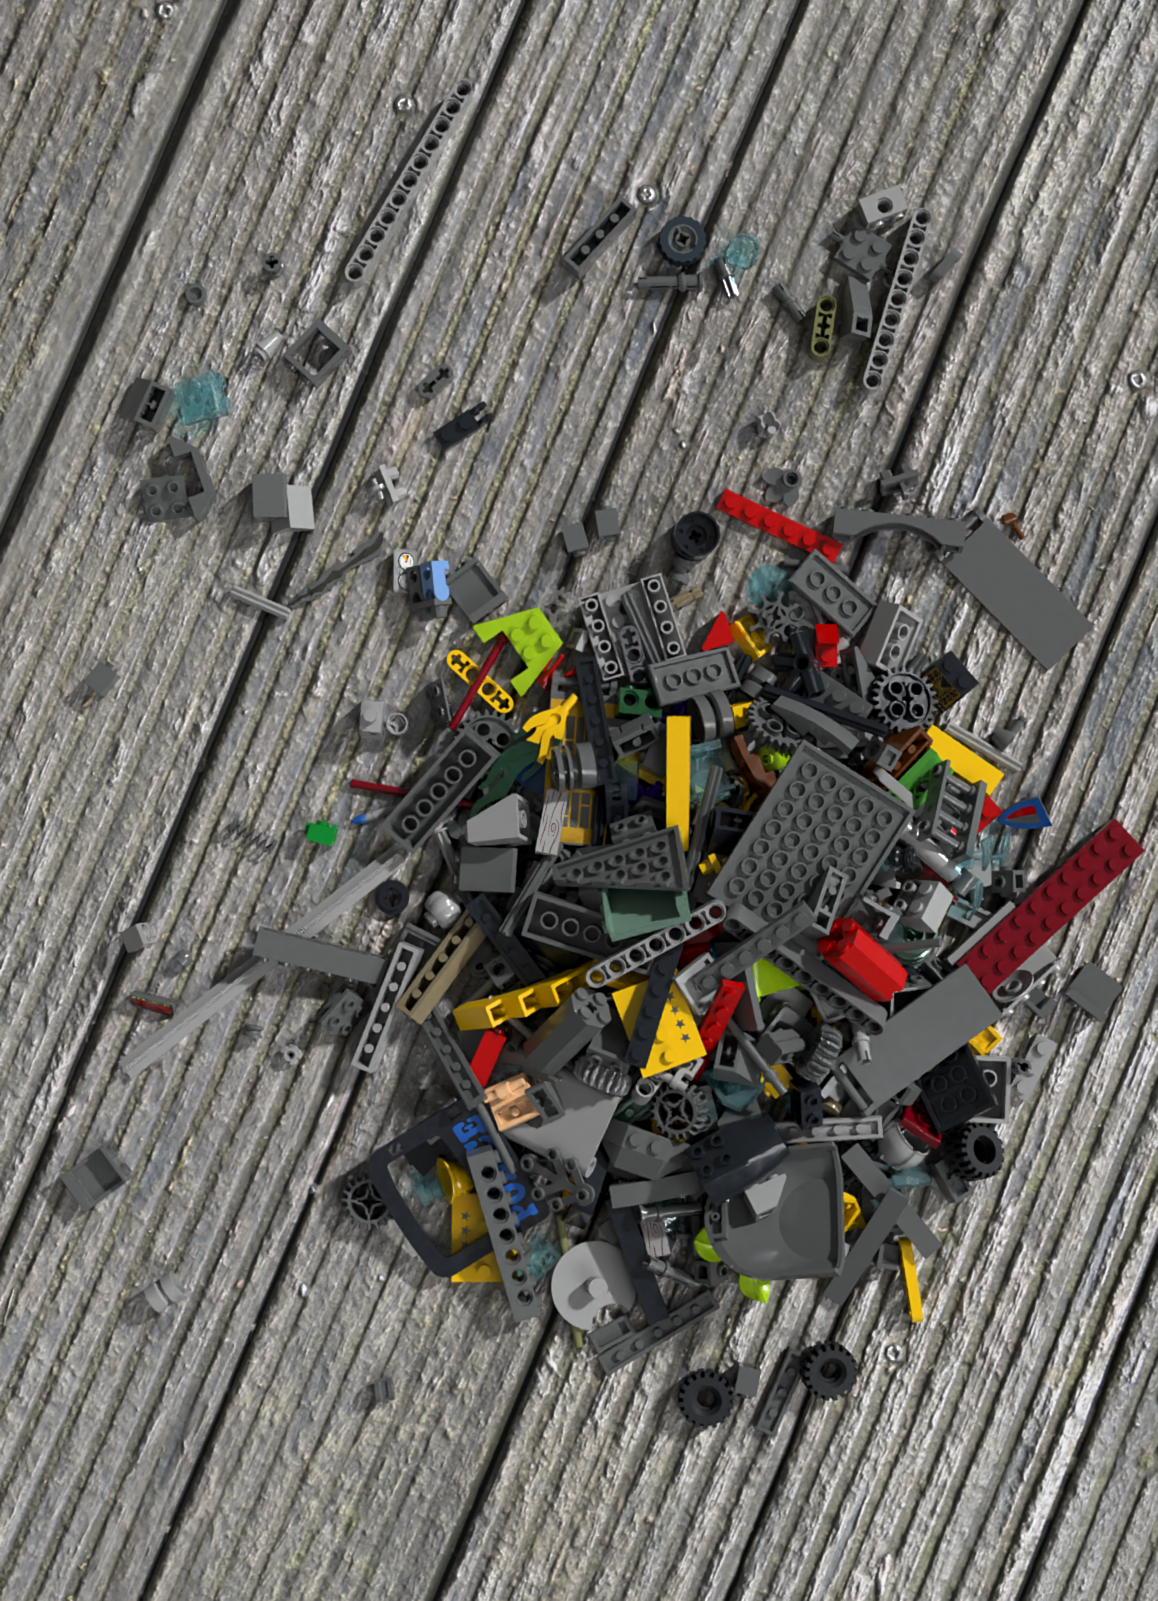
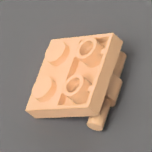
[484,1072,540,1132]

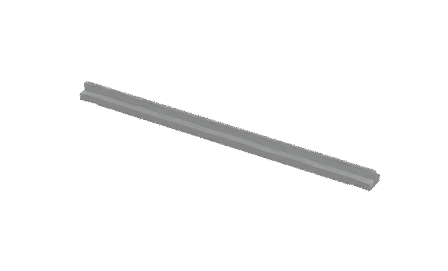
[118,846,407,1079]

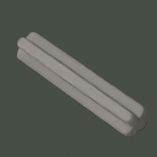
[230,585,291,620]

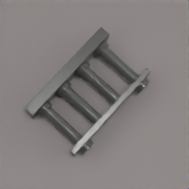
[917,759,987,864]

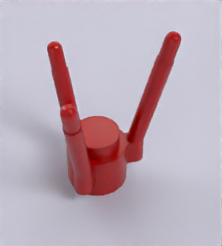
[535,638,576,692]

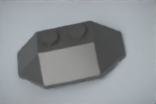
[601,1118,690,1181]

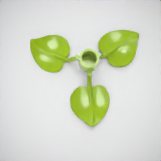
[694,1227,770,1303]

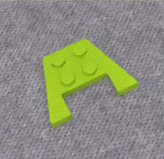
[473,607,563,696]

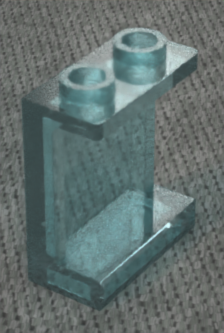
[690,739,735,806]

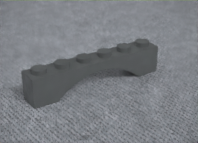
[832,506,966,553]

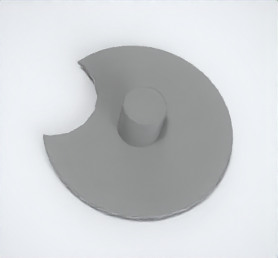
[551,1241,637,1331]

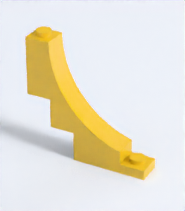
[452,959,594,1031]

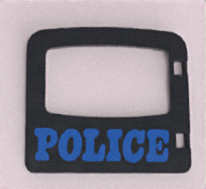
[367,1098,550,1277]

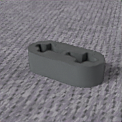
[928,248,963,286]
[418,364,454,400]

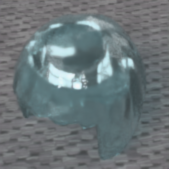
[724,232,761,270]

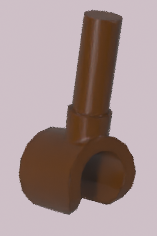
[1001,513,1025,540]

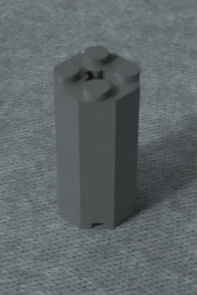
[523,987,611,1076]

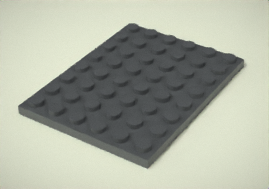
[706,739,916,962]

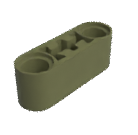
[809,295,836,362]

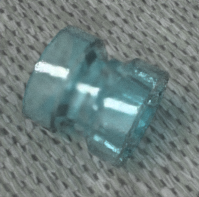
[415,1177,445,1206]

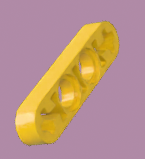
[447,650,514,714]
[898,1236,923,1323]

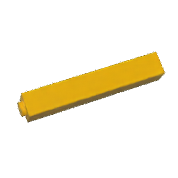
[666,716,691,854]

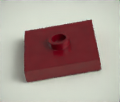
[899,1101,943,1149]

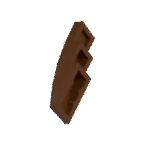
[728,734,776,802]

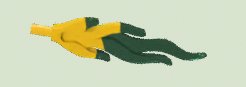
[470,693,579,819]

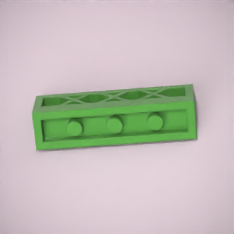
[887,748,954,810]

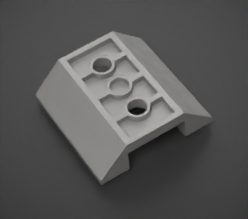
[578,573,687,682]

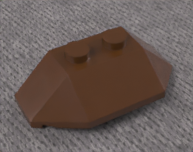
[861,726,933,792]

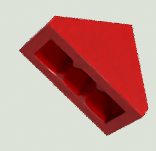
[700,611,734,652]

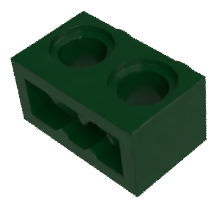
[614,685,662,723]

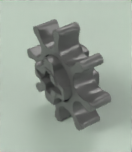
[747,591,800,645]

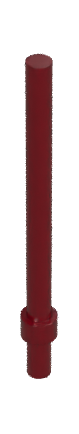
[447,631,509,731]
[350,779,480,810]

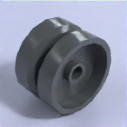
[687,689,734,743]

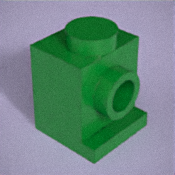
[304,820,339,847]

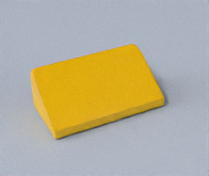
[729,614,773,663]

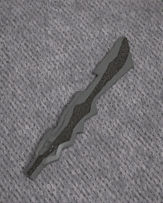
[288,531,384,609]

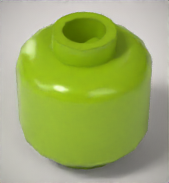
[758,745,790,772]

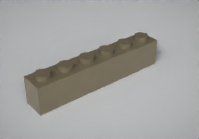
[395,909,487,1025]

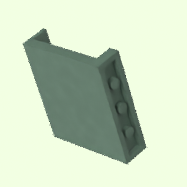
[598,888,691,942]

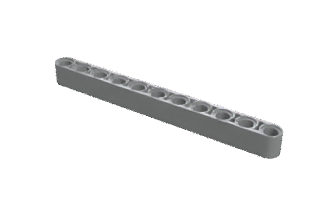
[345,79,473,288]

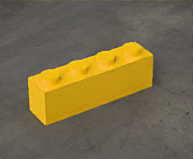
[925,724,1004,797]

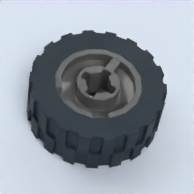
[659,216,706,267]

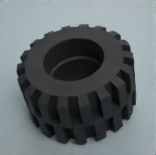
[944,1123,1004,1182]

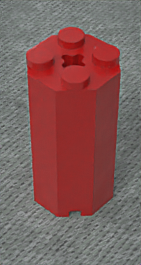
[817,917,908,1002]

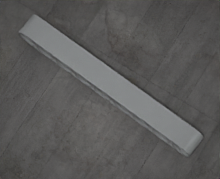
[860,208,932,395]

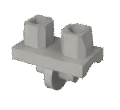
[368,464,407,508]

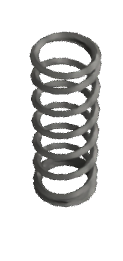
[228,818,277,855]

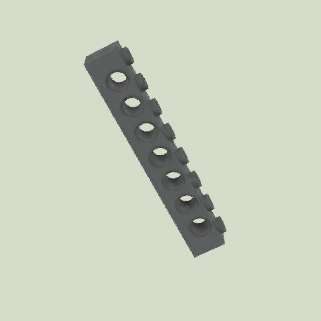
[466,1144,543,1323]

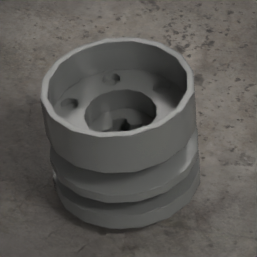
[550,742,597,792]

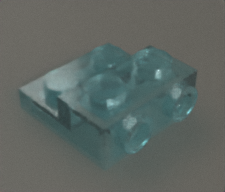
[175,371,231,426]

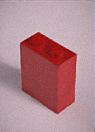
[470,1026,508,1087]

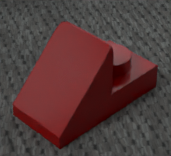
[815,624,839,668]

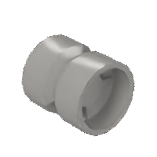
[144,1271,186,1313]

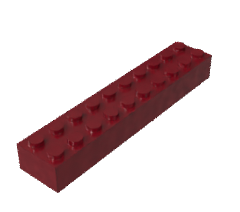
[952,818,1145,995]

